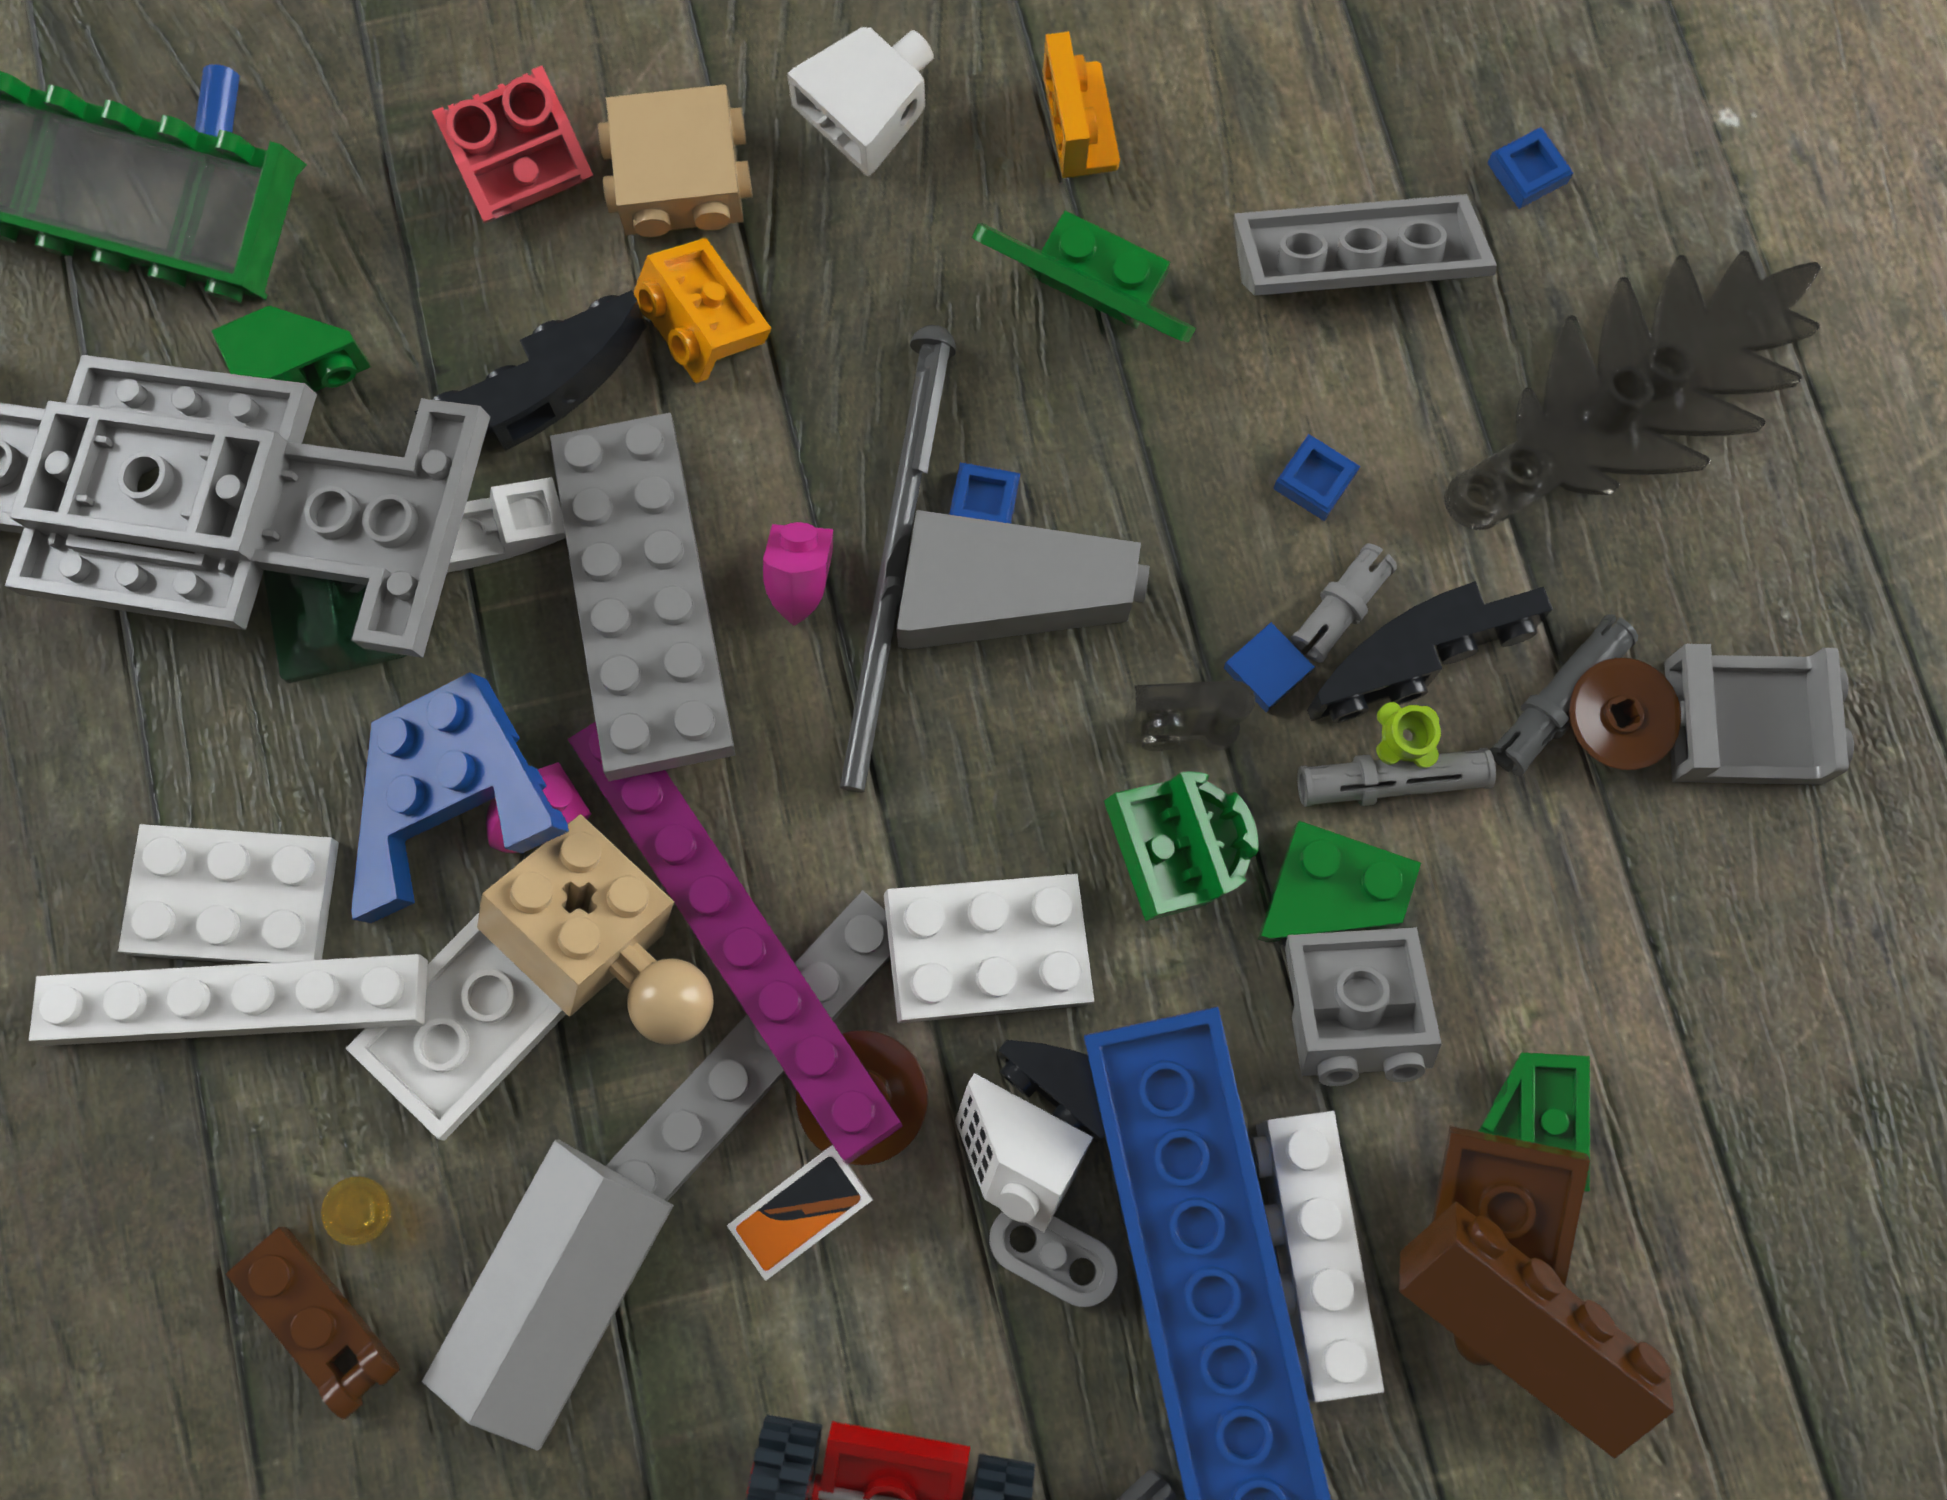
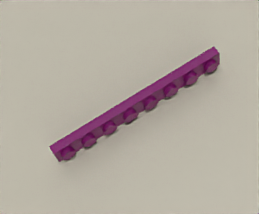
[567,721,903,1165]

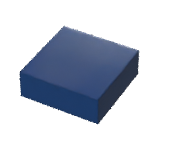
[1487,127,1573,209]
[1273,434,1360,521]
[949,462,1020,524]
[1223,622,1314,713]

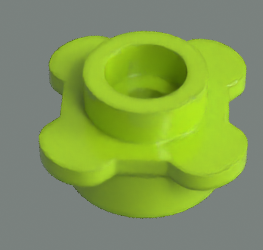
[1376,702,1441,769]

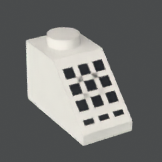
[955,1073,1093,1232]

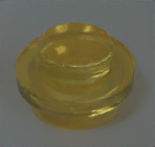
[321,1177,391,1245]

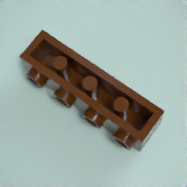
[1399,1201,1675,1459]

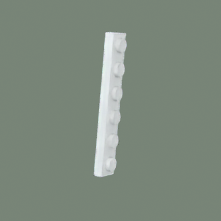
[29,954,428,1046]

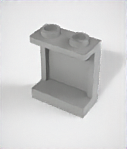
[1664,644,1854,785]

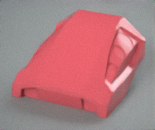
[432,65,594,223]

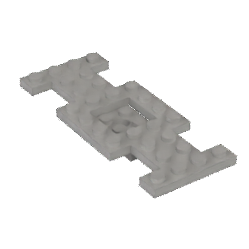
[0,355,490,658]

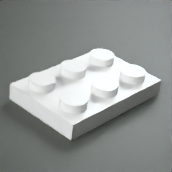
[118,824,339,964]
[884,874,1095,1023]
[346,913,566,1141]

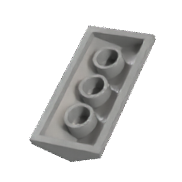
[1233,194,1497,295]
[422,1139,674,1451]

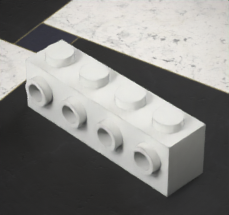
[1250,1111,1384,1402]

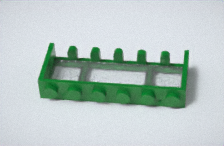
[0,71,307,303]

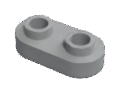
[989,1212,1118,1307]

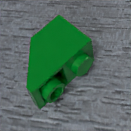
[211,305,371,392]

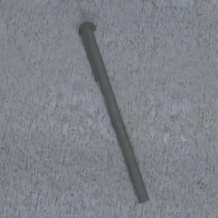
[840,325,956,793]

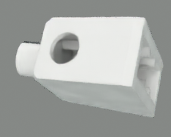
[787,27,934,177]

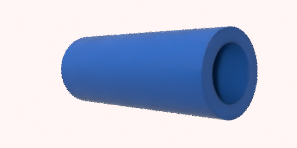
[194,64,240,137]

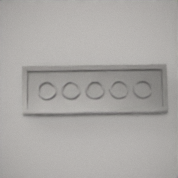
[550,412,736,781]

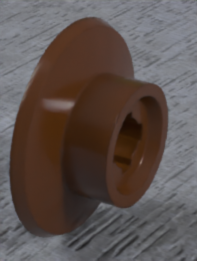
[1569,658,1681,770]

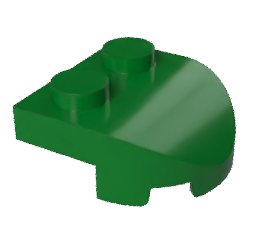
[1104,771,1259,922]

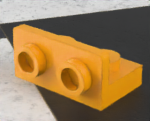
[1043,31,1120,178]
[634,238,772,383]

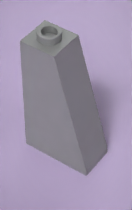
[897,510,1150,649]

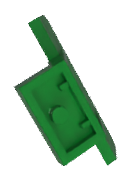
[971,210,1196,342]

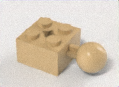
[477,814,714,1045]

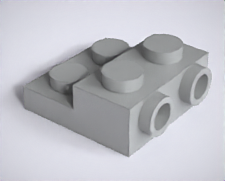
[1285,927,1442,1086]

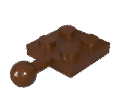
[1431,1126,1590,1366]

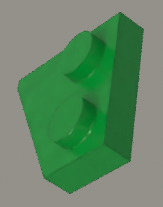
[1258,821,1421,942]
[1478,1052,1590,1192]

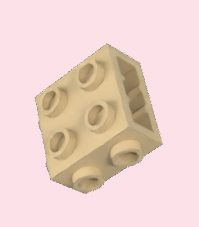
[598,84,752,237]

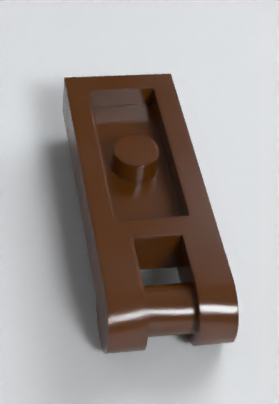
[225,1227,400,1420]

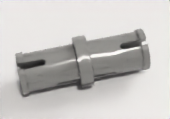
[1291,543,1397,663]

